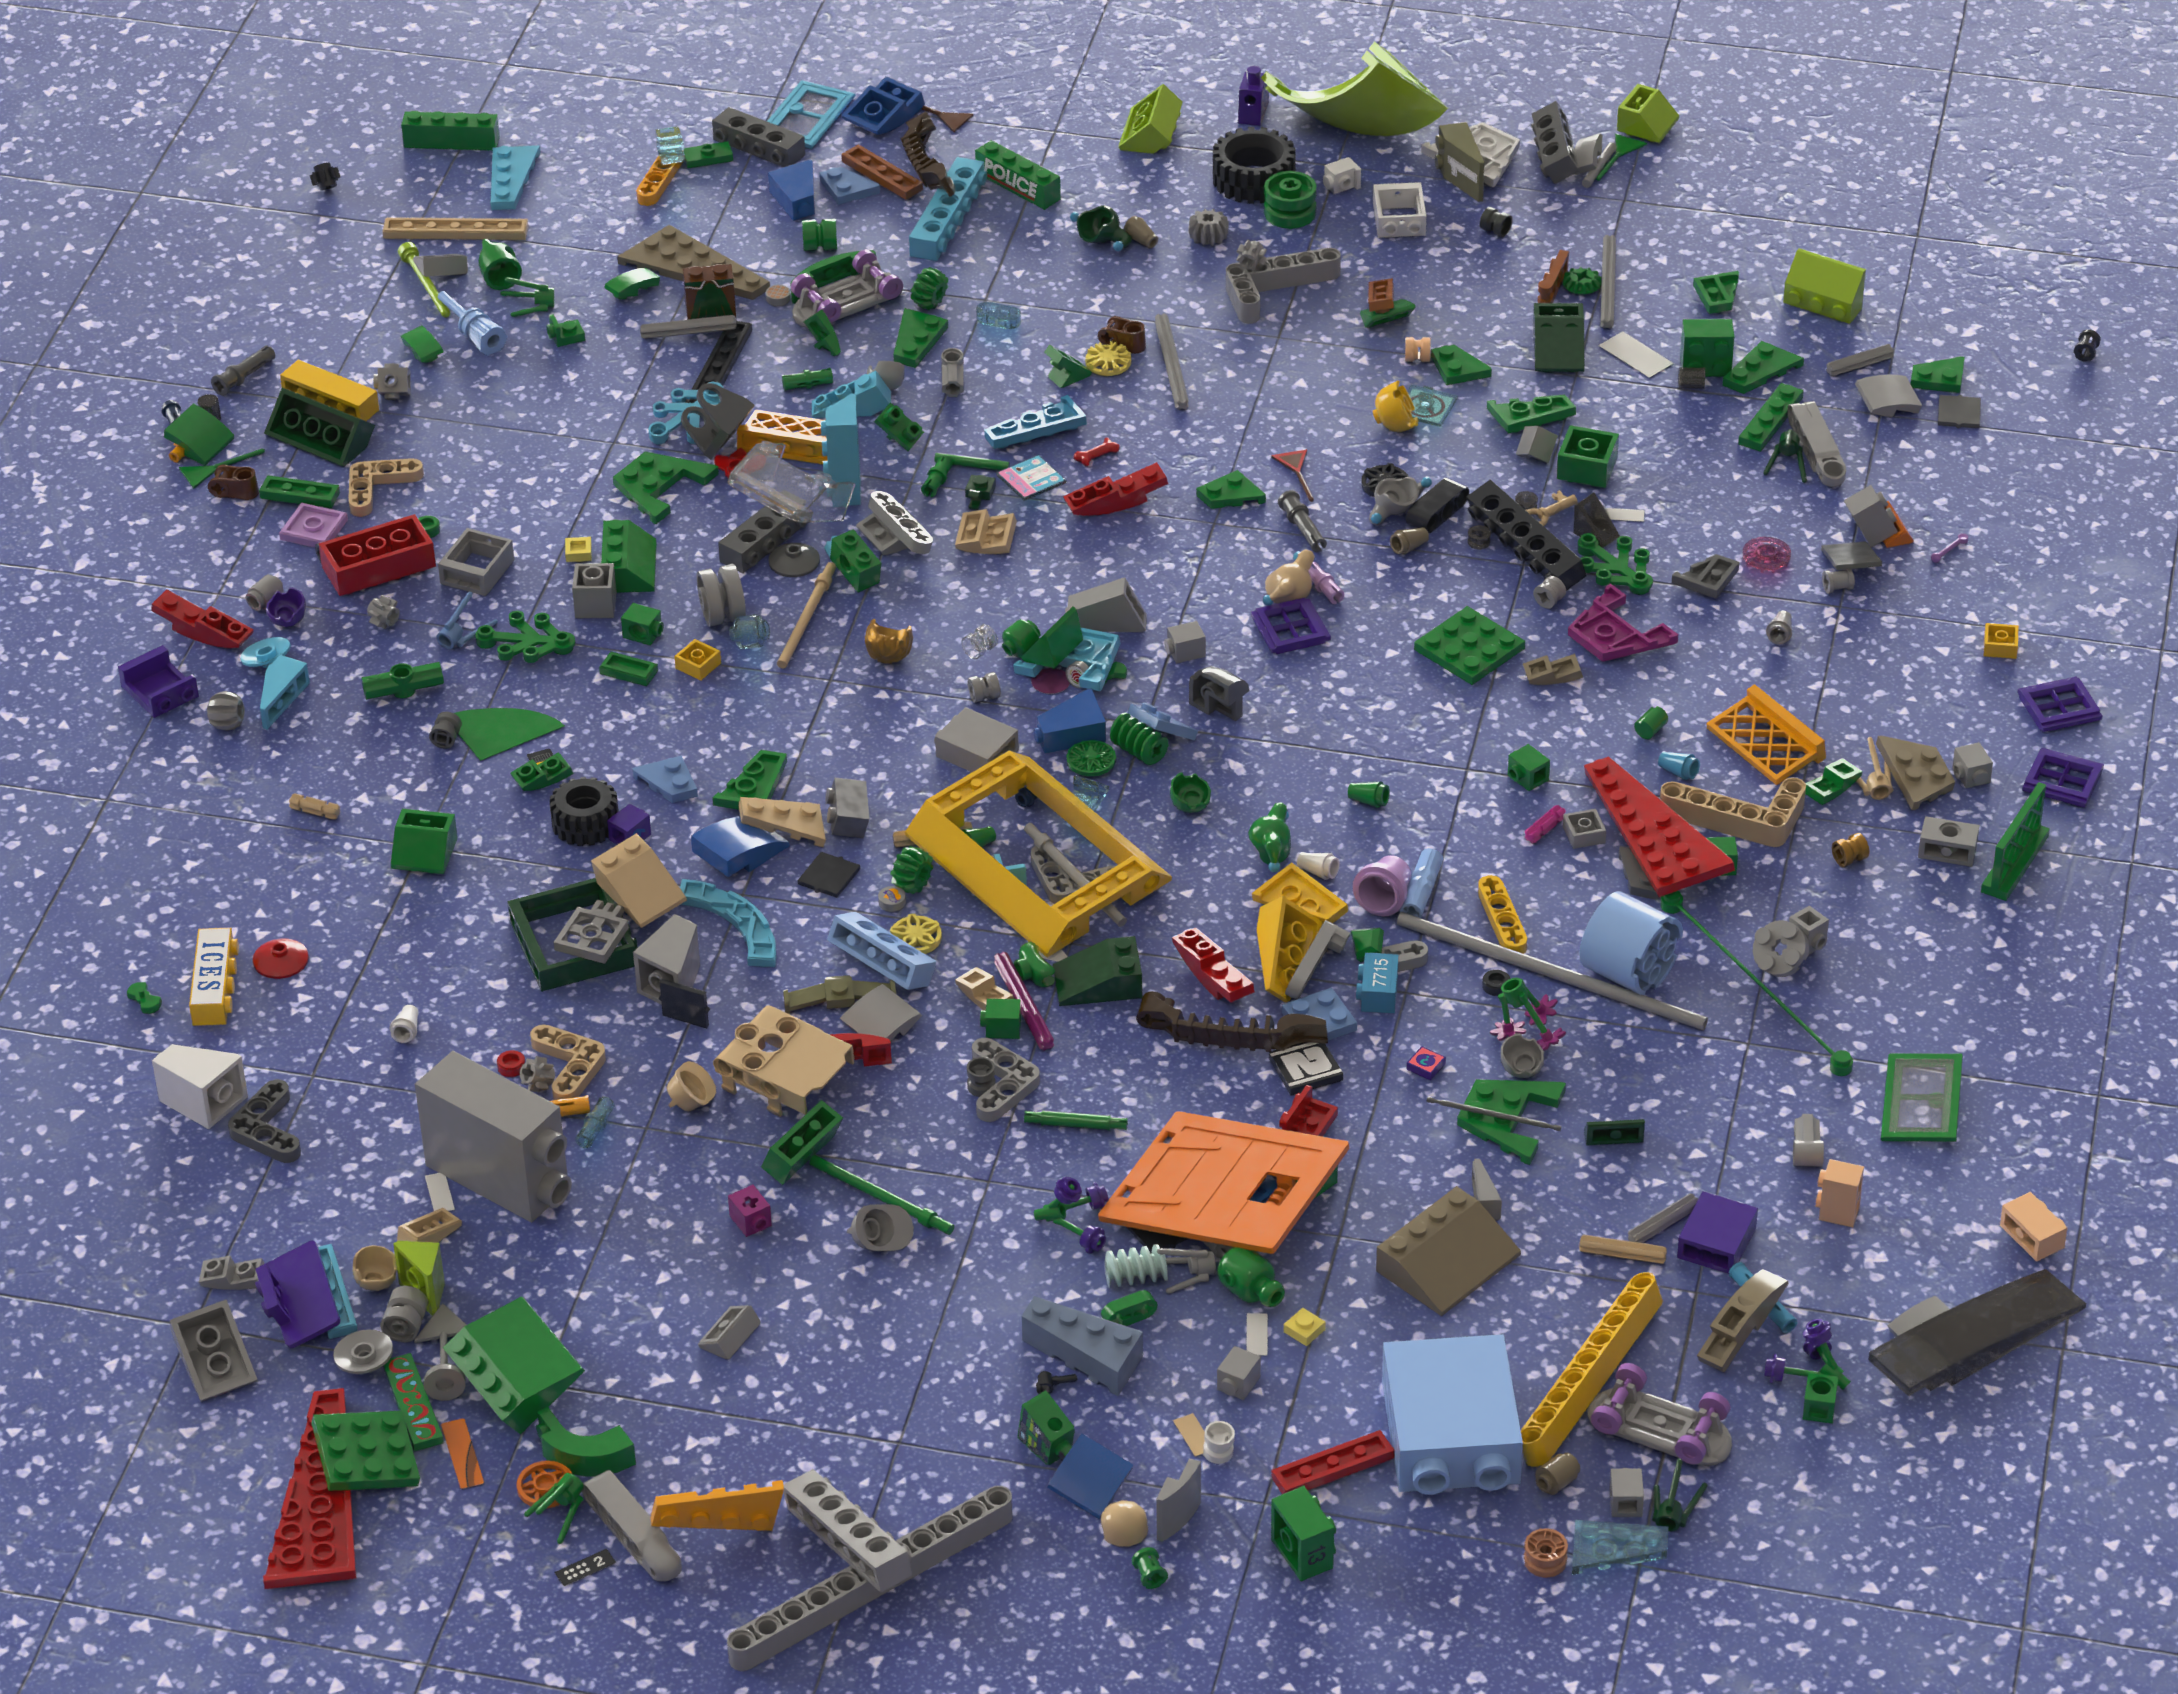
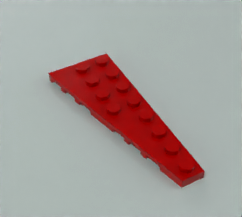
[1584,757,1735,897]
[263,1388,357,1589]

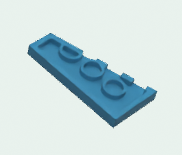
[984,395,1087,449]

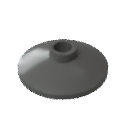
[769,542,820,577]

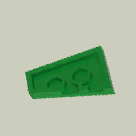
[893,308,948,368]
[1487,395,1576,434]
[712,750,787,810]

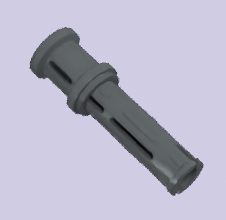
[211,345,275,396]
[1278,490,1327,552]

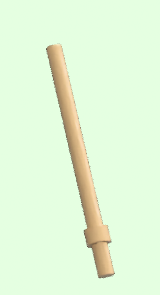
[777,562,836,669]

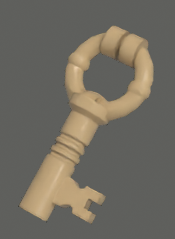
[1526,490,1578,526]

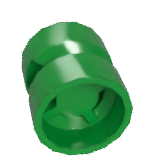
[802,219,837,251]

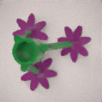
[1490,978,1566,1051]

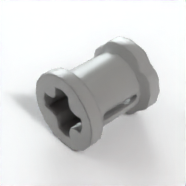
[1822,569,1855,594]

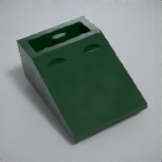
[1533,303,1585,373]

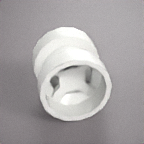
[1203,1421,1235,1464]

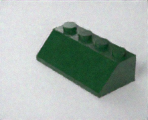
[264,388,375,467]

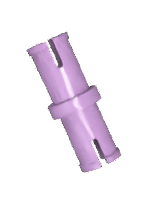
[1308,562,1345,604]

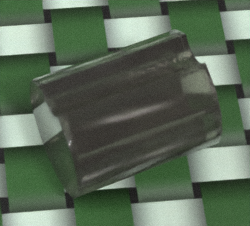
[1678,367,1705,389]
[197,394,222,421]

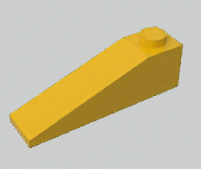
[1257,896,1322,1003]

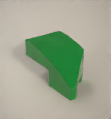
[803,309,841,357]

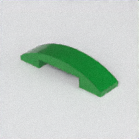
[790,250,876,304]

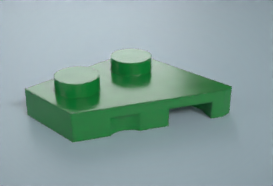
[1196,470,1266,509]

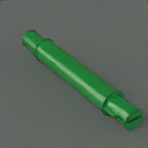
[1024,1110,1128,1131]

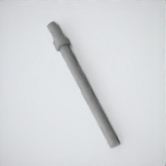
[1024,823,1127,927]

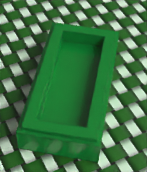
[599,651,658,687]

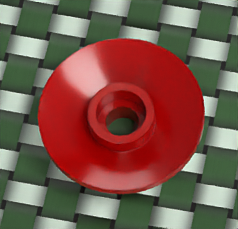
[253,938,309,979]

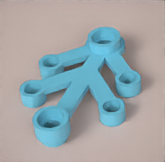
[648,382,724,445]

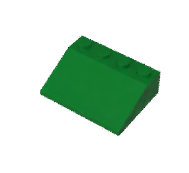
[443,1296,585,1435]

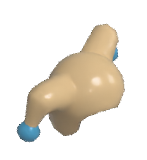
[1263,549,1315,606]

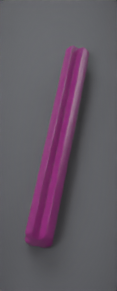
[994,951,1054,1051]

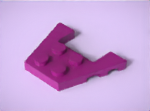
[1568,584,1679,662]

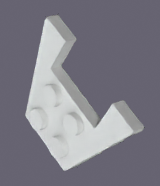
[1421,122,1520,187]

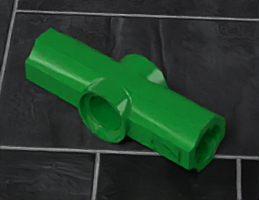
[361,662,444,700]

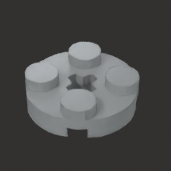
[1753,920,1809,977]

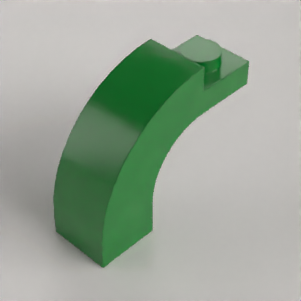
[536,1407,636,1477]

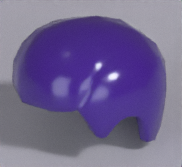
[266,587,306,627]

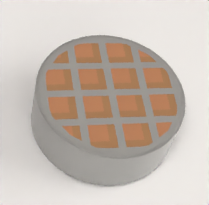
[766,285,790,306]

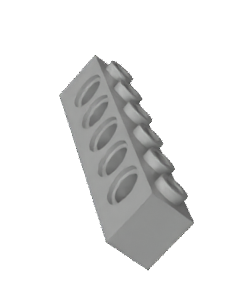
[783,1469,913,1592]

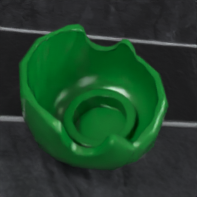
[1170,772,1211,813]

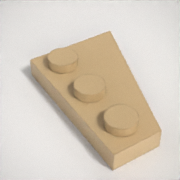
[739,797,826,847]

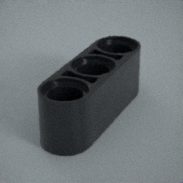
[1406,478,1470,534]

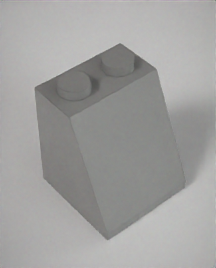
[633,914,700,1005]

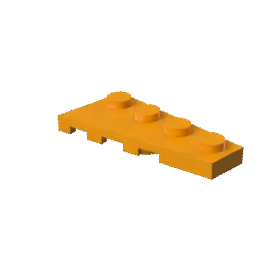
[650,1480,784,1531]

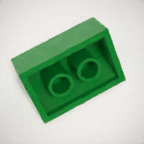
[601,519,657,593]

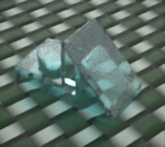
[1073,775,1109,812]

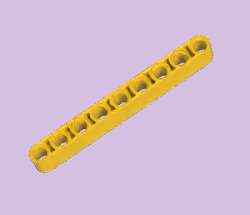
[1521,1272,1663,1467]

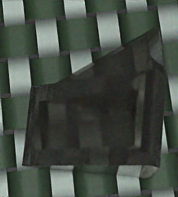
[1573,492,1620,548]

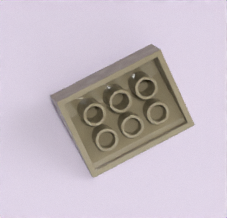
[1376,1186,1521,1316]

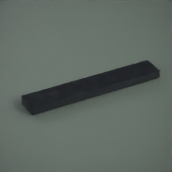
[685,321,752,417]

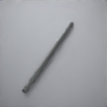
[1427,1097,1562,1131]

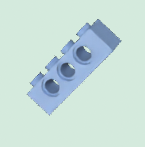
[827,912,937,990]

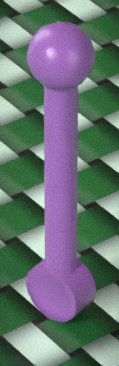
[1931,533,1968,563]

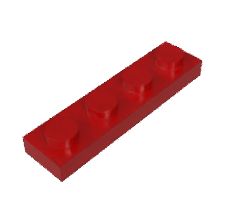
[1271,1430,1395,1494]

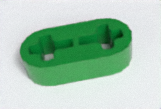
[1101,1290,1158,1326]

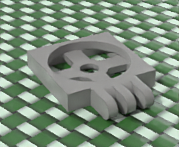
[554,900,629,964]

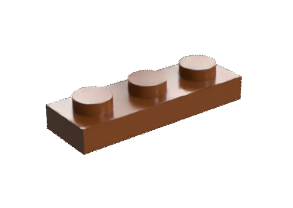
[1368,278,1394,313]

